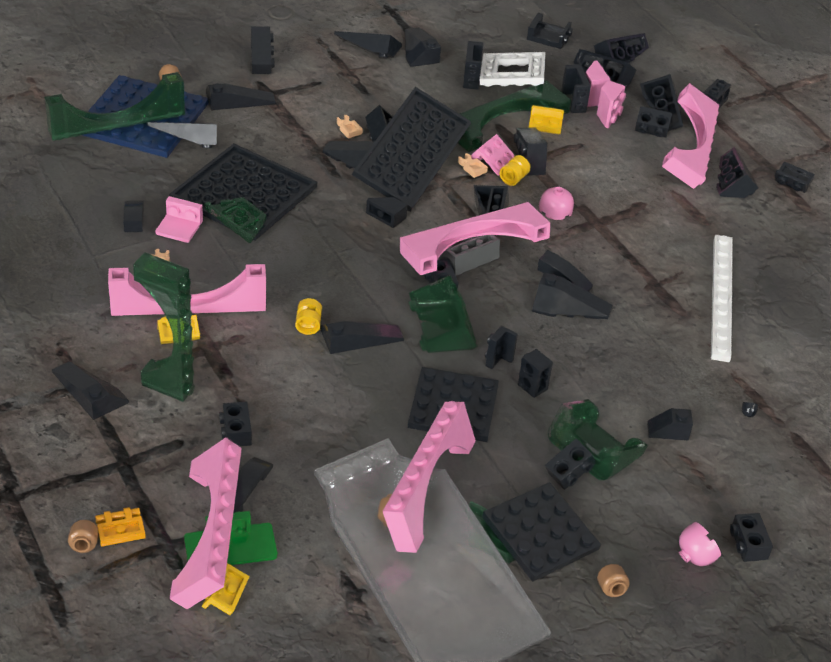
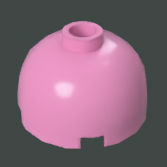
[539,187,574,220]
[679,522,721,566]

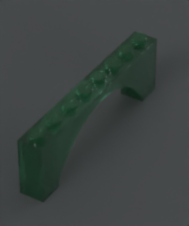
[44,72,185,141]
[458,80,571,152]
[133,252,195,402]

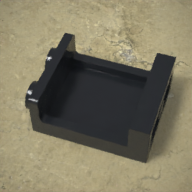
[527,13,573,49]
[463,41,483,90]
[561,64,591,113]

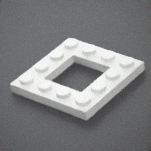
[480,52,545,87]

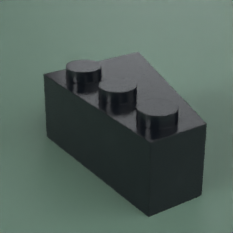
[251,26,275,74]
[514,127,548,176]
[473,185,509,236]

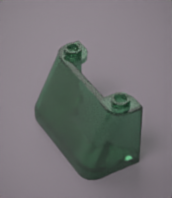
[409,275,478,353]
[548,399,648,481]

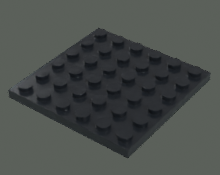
[169,143,317,241]

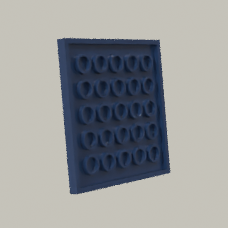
[74,75,209,158]

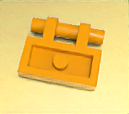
[95,507,146,547]

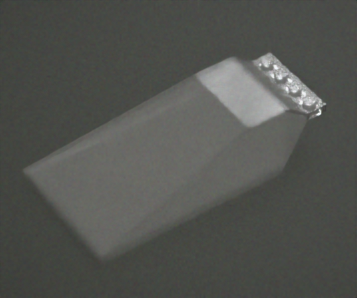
[314,438,551,662]

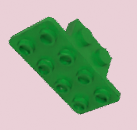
[184,511,278,565]

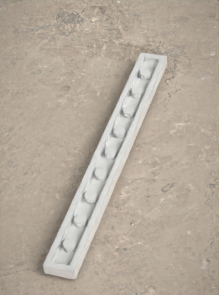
[711,235,732,362]

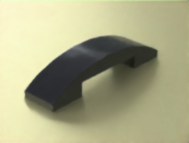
[233,457,273,513]

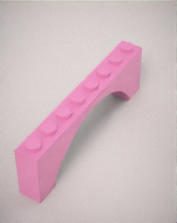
[662,83,719,189]
[400,202,550,275]
[108,264,266,316]
[383,401,476,553]
[170,438,242,609]

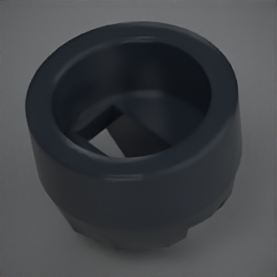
[742,402,758,417]

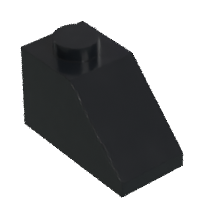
[366,197,408,228]
[647,408,693,441]

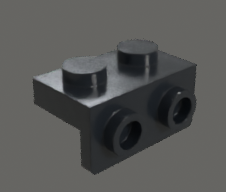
[775,162,815,193]
[485,326,518,369]

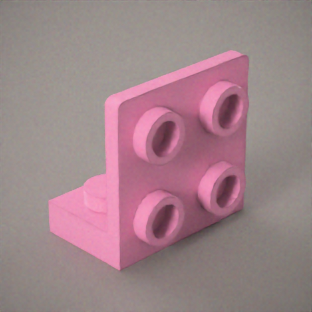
[471,134,515,176]
[155,196,203,243]

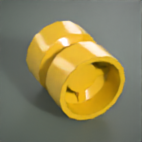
[499,155,530,186]
[295,298,322,335]

